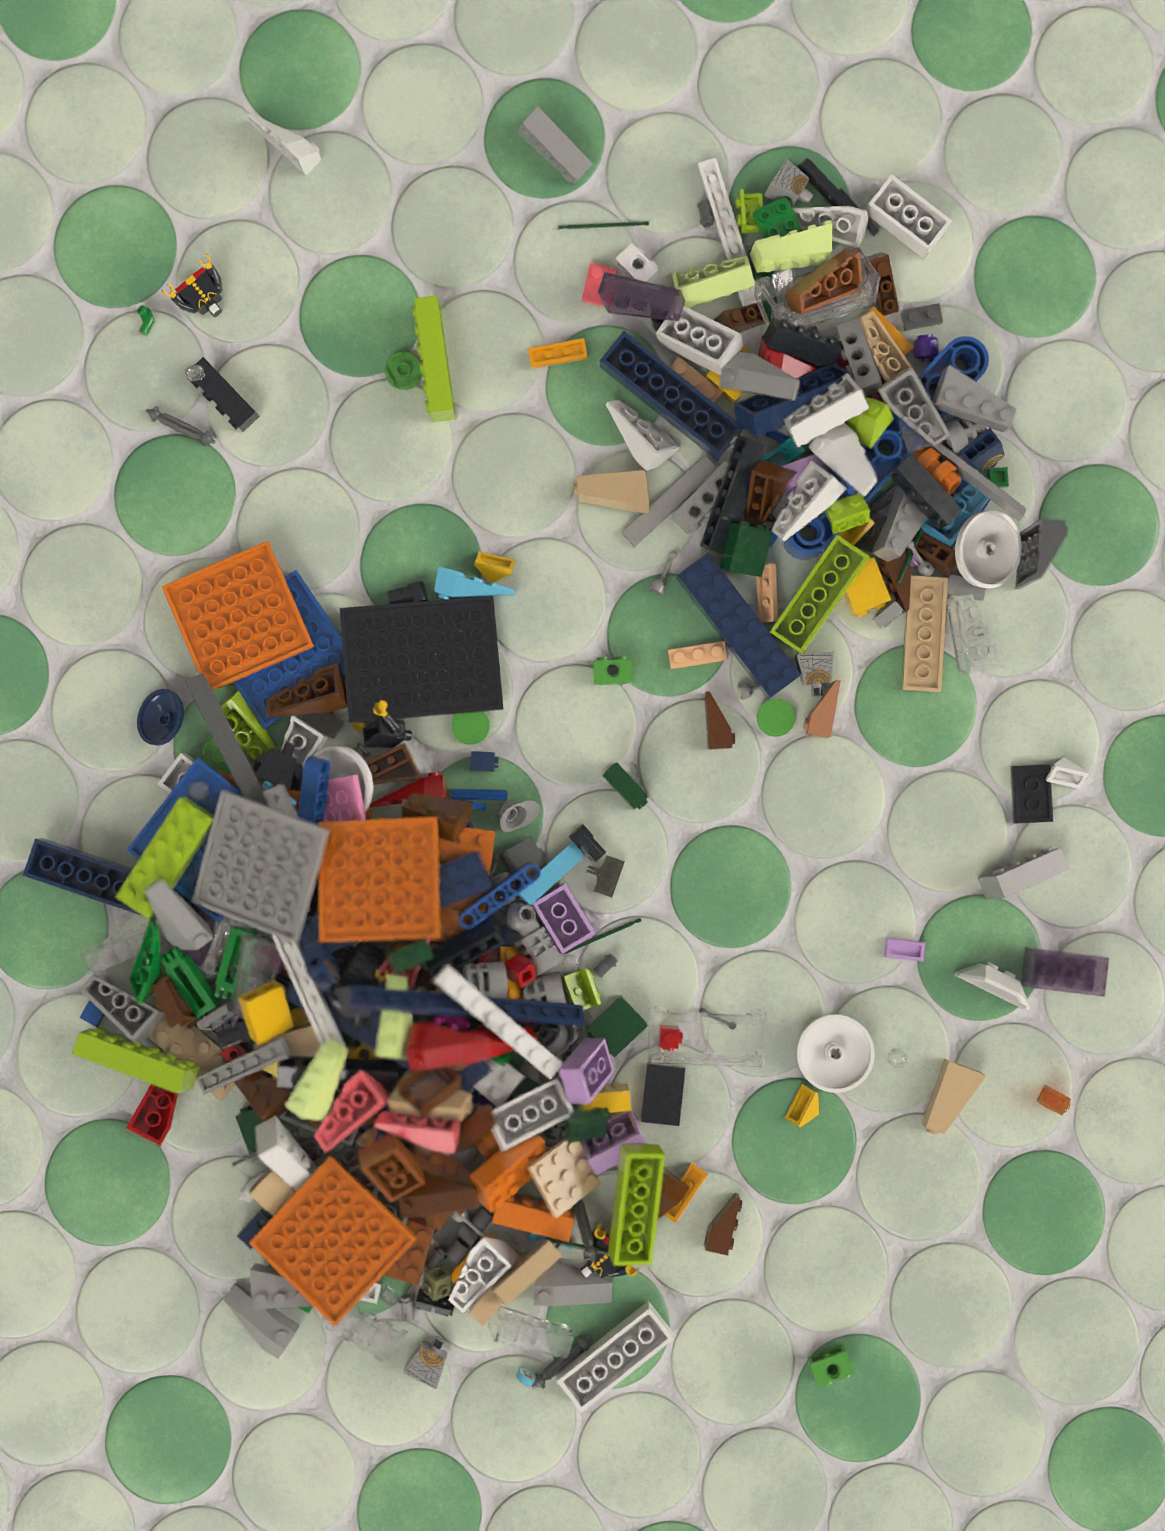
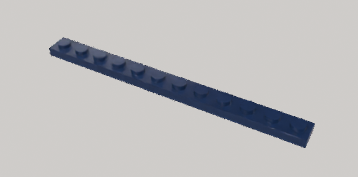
[349,986,584,1026]

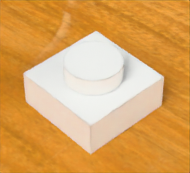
[360,1281,382,1304]

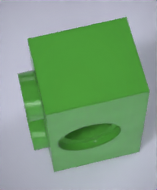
[593,656,633,685]
[807,1344,855,1387]

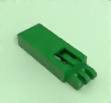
[215,926,258,1002]
[160,946,221,1018]

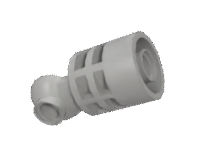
[940,416,987,456]
[507,901,565,976]
[430,961,508,999]
[523,971,567,1004]

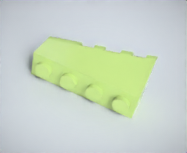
[750,220,832,273]
[672,256,755,309]
[375,974,413,1061]
[285,1038,348,1121]

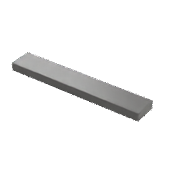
[930,443,1027,521]
[622,455,717,547]
[197,1037,292,1095]

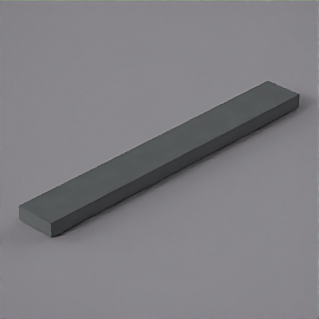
[185,673,269,807]

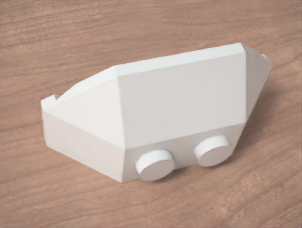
[954,962,1030,1011]

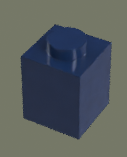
[471,751,499,772]

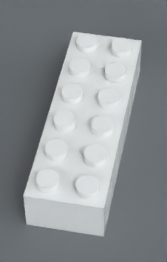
[557,1301,674,1412]

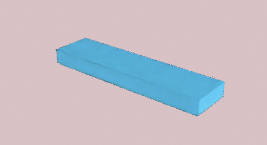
[518,841,585,906]

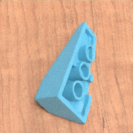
[434,566,515,600]

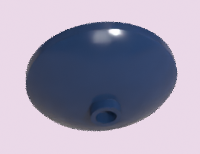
[137,689,184,746]

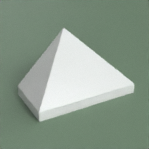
[1046,757,1089,789]

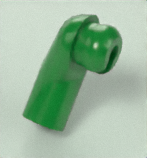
[137,306,155,336]

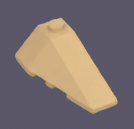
[859,311,917,383]

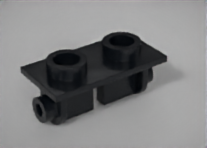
[415,1288,454,1317]

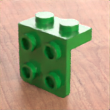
[753,197,803,239]

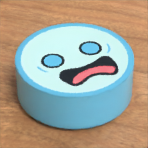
[516,1367,536,1386]

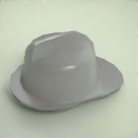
[496,800,540,832]

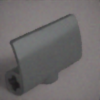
[499,837,559,898]
[432,1206,494,1263]

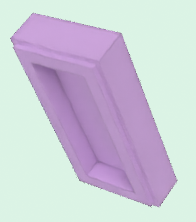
[884,938,926,962]

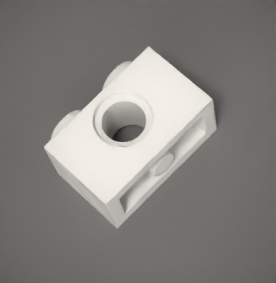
[615,243,658,292]

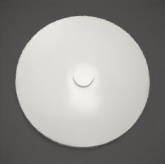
[955,511,1022,588]
[313,746,373,811]
[796,1014,875,1093]

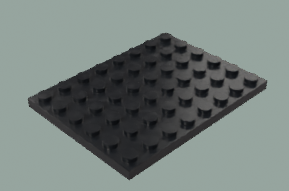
[340,596,504,723]

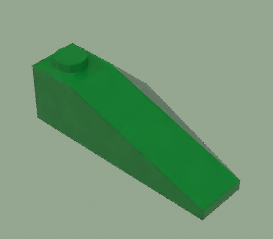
[129,918,162,1004]

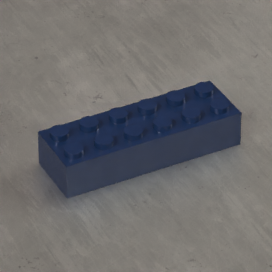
[734,363,855,437]

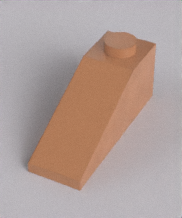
[803,680,841,738]

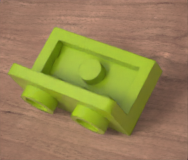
[736,189,763,233]
[824,493,870,534]
[561,968,601,1010]

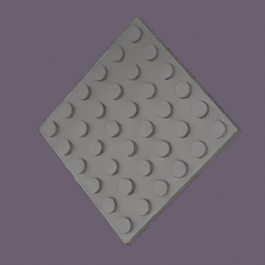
[192,790,330,944]

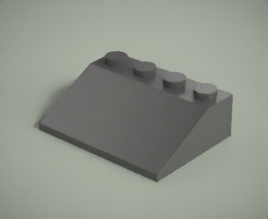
[1015,518,1068,589]

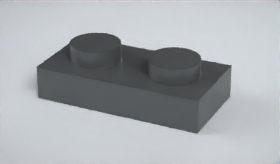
[901,303,943,331]

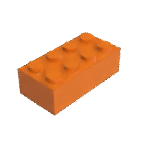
[469,1134,547,1213]
[492,1194,575,1242]

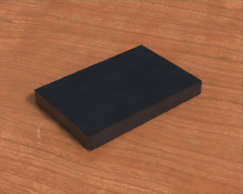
[1010,764,1053,824]
[641,1063,686,1126]

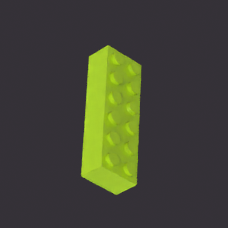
[412,295,456,422]
[770,535,870,654]
[116,797,215,919]
[71,1027,200,1093]
[608,1144,665,1265]

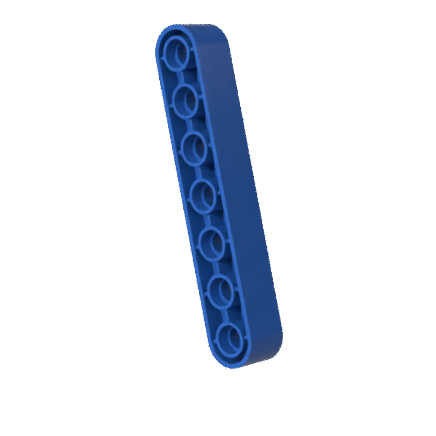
[782,336,989,560]

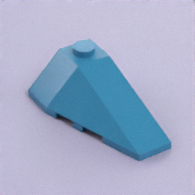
[921,484,989,549]

